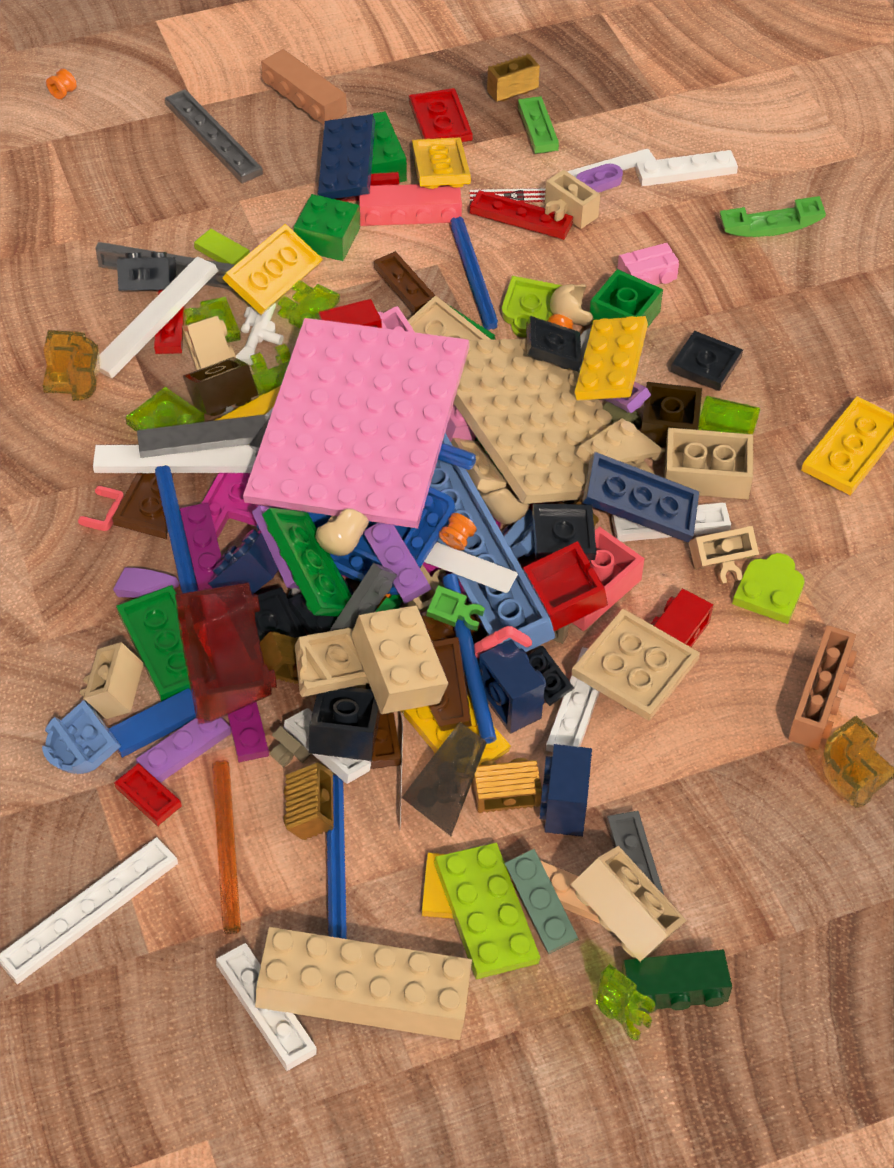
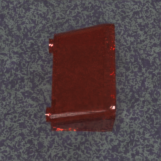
[175,583,277,725]

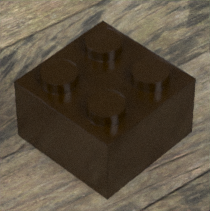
[183,357,259,416]
[641,382,702,448]

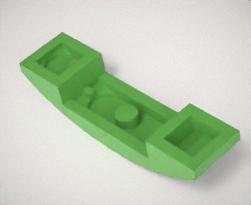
[720,196,826,237]

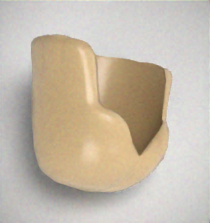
[550,284,593,326]
[479,475,530,524]
[316,508,369,556]

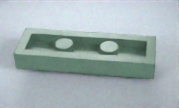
[505,849,579,954]

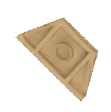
[295,628,369,697]

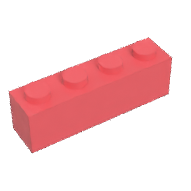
[359,184,462,226]

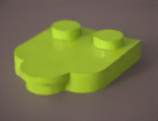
[502,275,563,338]
[732,553,805,624]

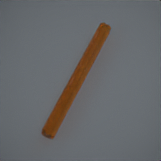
[212,760,241,935]

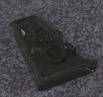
[401,722,487,836]

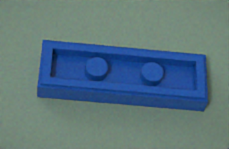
[109,688,204,758]

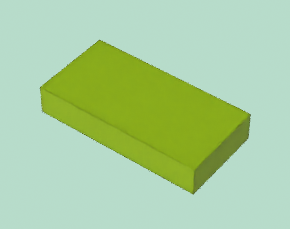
[194,228,250,265]

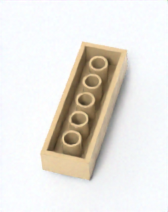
[255,927,472,1040]

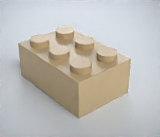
[664,428,753,499]
[351,605,448,714]
[571,846,687,962]

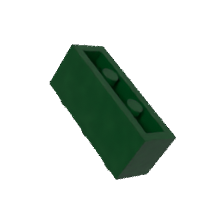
[621,949,732,1014]

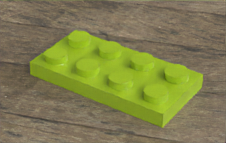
[434,842,541,980]

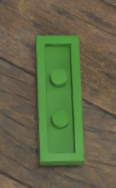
[518,96,559,154]

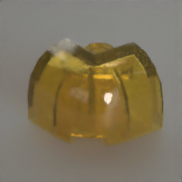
[42,330,100,401]
[822,715,894,808]

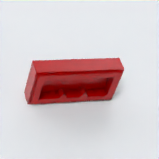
[114,763,182,826]

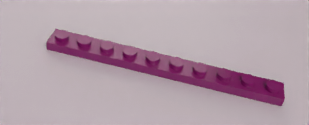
[180,503,269,763]

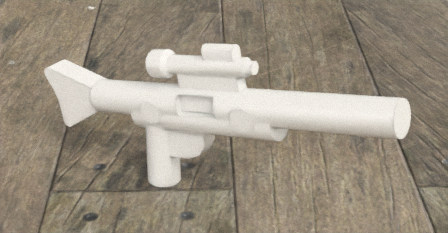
[236,303,284,365]

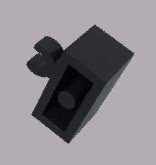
[117,252,176,291]

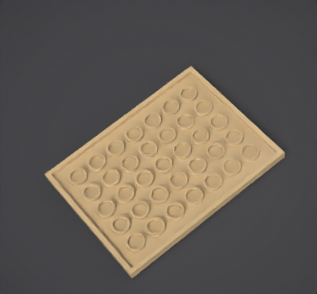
[454,338,654,504]

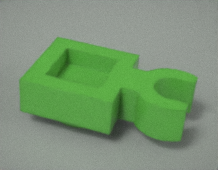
[426,585,485,630]

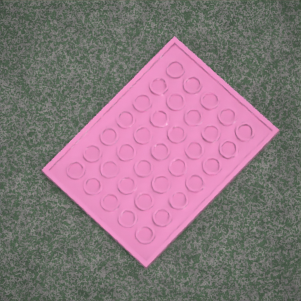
[243,318,469,529]

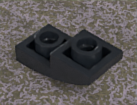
[528,646,575,706]

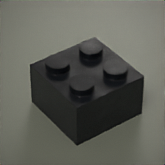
[308,687,380,761]

